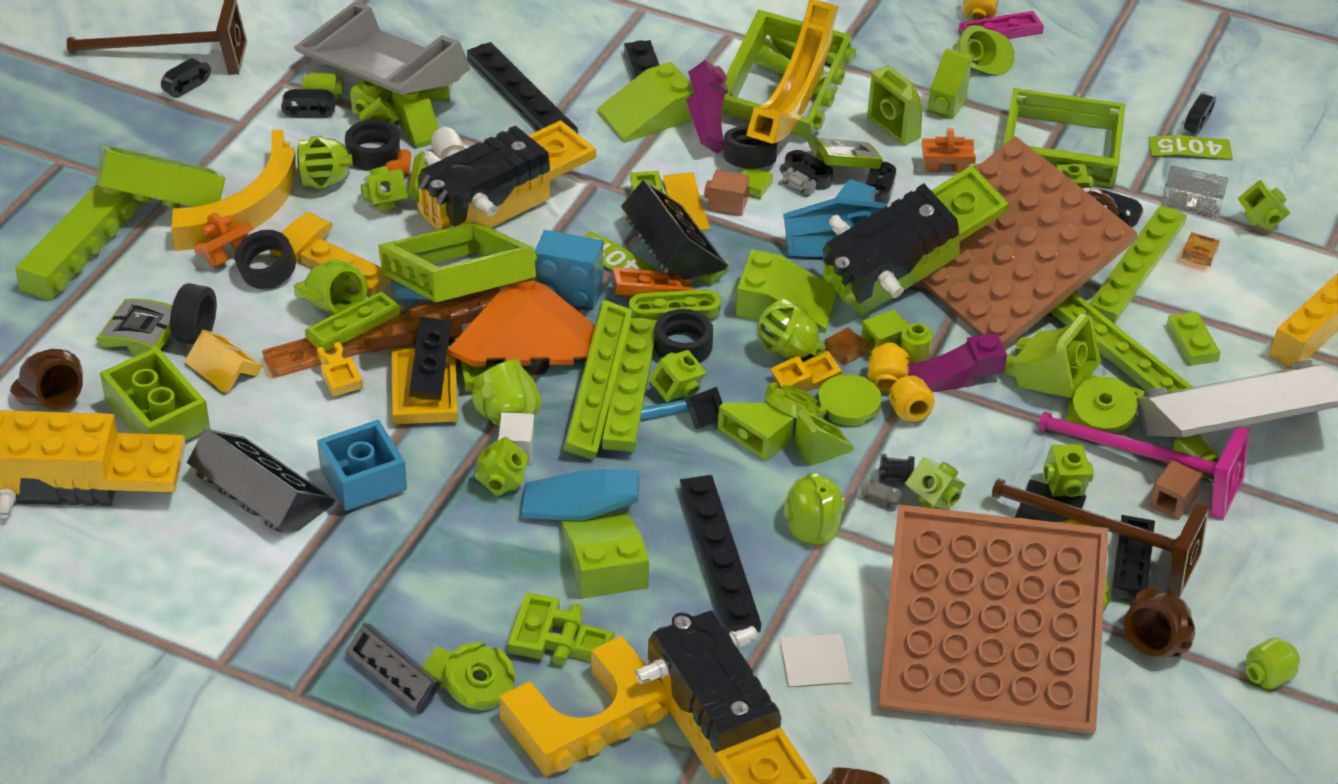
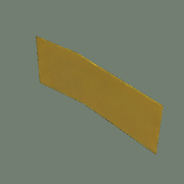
[663,172,710,230]

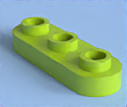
[629,289,721,320]

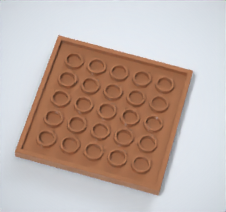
[918,136,1138,349]
[878,504,1109,734]

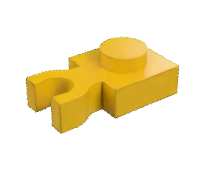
[317,342,363,397]

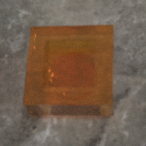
[1181,232,1220,267]
[824,327,869,366]

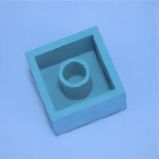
[534,230,603,310]
[317,419,407,511]

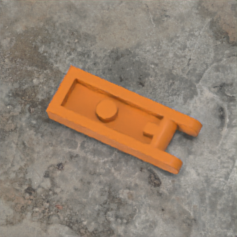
[611,267,695,297]

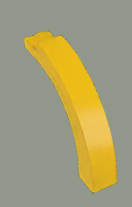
[746,0,839,144]
[171,130,297,251]

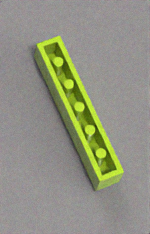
[15,184,145,301]

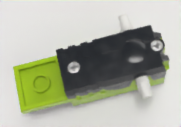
[822,165,1009,317]

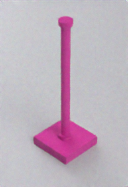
[1039,412,1249,520]

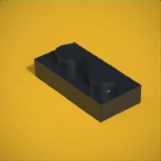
[624,40,660,79]

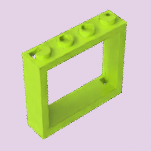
[722,9,855,138]
[1004,88,1126,188]
[378,222,537,302]

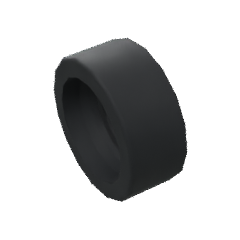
[345,120,400,170]
[723,126,778,169]
[234,230,297,289]
[170,283,217,345]
[654,309,713,363]

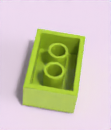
[100,347,210,441]

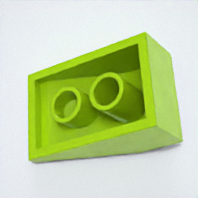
[598,61,695,143]
[736,250,838,333]
[561,510,649,599]

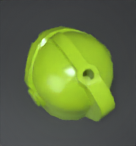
[297,136,353,189]
[294,259,368,315]
[756,299,826,360]
[472,359,541,427]
[783,472,845,545]

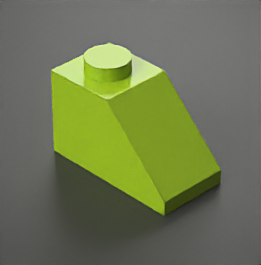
[928,48,973,119]
[392,90,439,149]
[718,402,794,461]

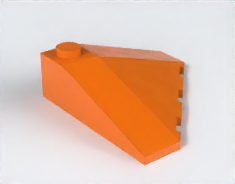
[447,278,595,366]

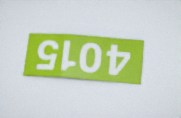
[1149,135,1233,160]
[583,231,655,271]

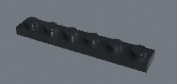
[467,42,578,134]
[679,475,761,633]

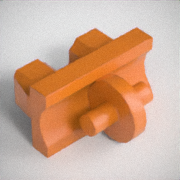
[921,128,976,173]
[193,212,254,267]

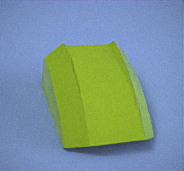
[867,65,922,146]

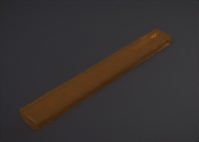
[262,287,500,378]

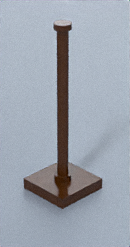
[67,0,247,75]
[992,478,1209,597]

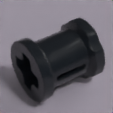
[879,454,915,483]

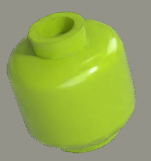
[1246,637,1300,690]

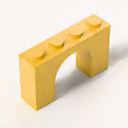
[499,636,669,777]

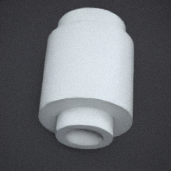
[431,127,465,159]

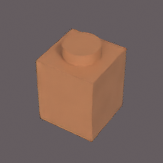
[704,170,750,216]
[1149,460,1202,520]

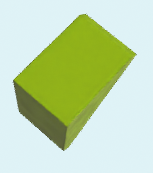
[794,408,854,466]

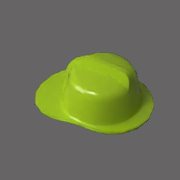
[952,25,1014,75]

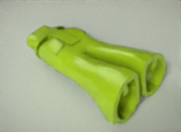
[755,36,838,97]

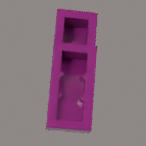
[686,60,729,154]
[908,333,1007,392]

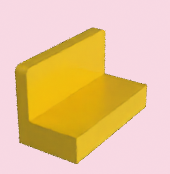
[185,330,262,393]

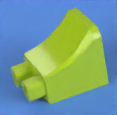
[1003,313,1101,398]

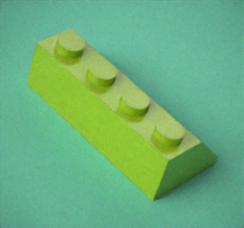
[96,144,226,208]

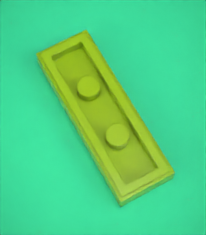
[305,291,401,352]

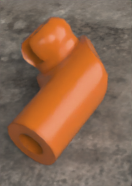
[383,149,412,178]

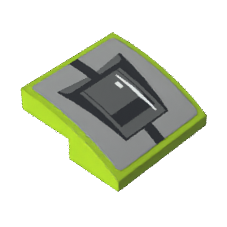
[808,137,883,169]
[96,298,172,356]

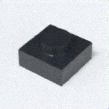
[685,387,723,429]

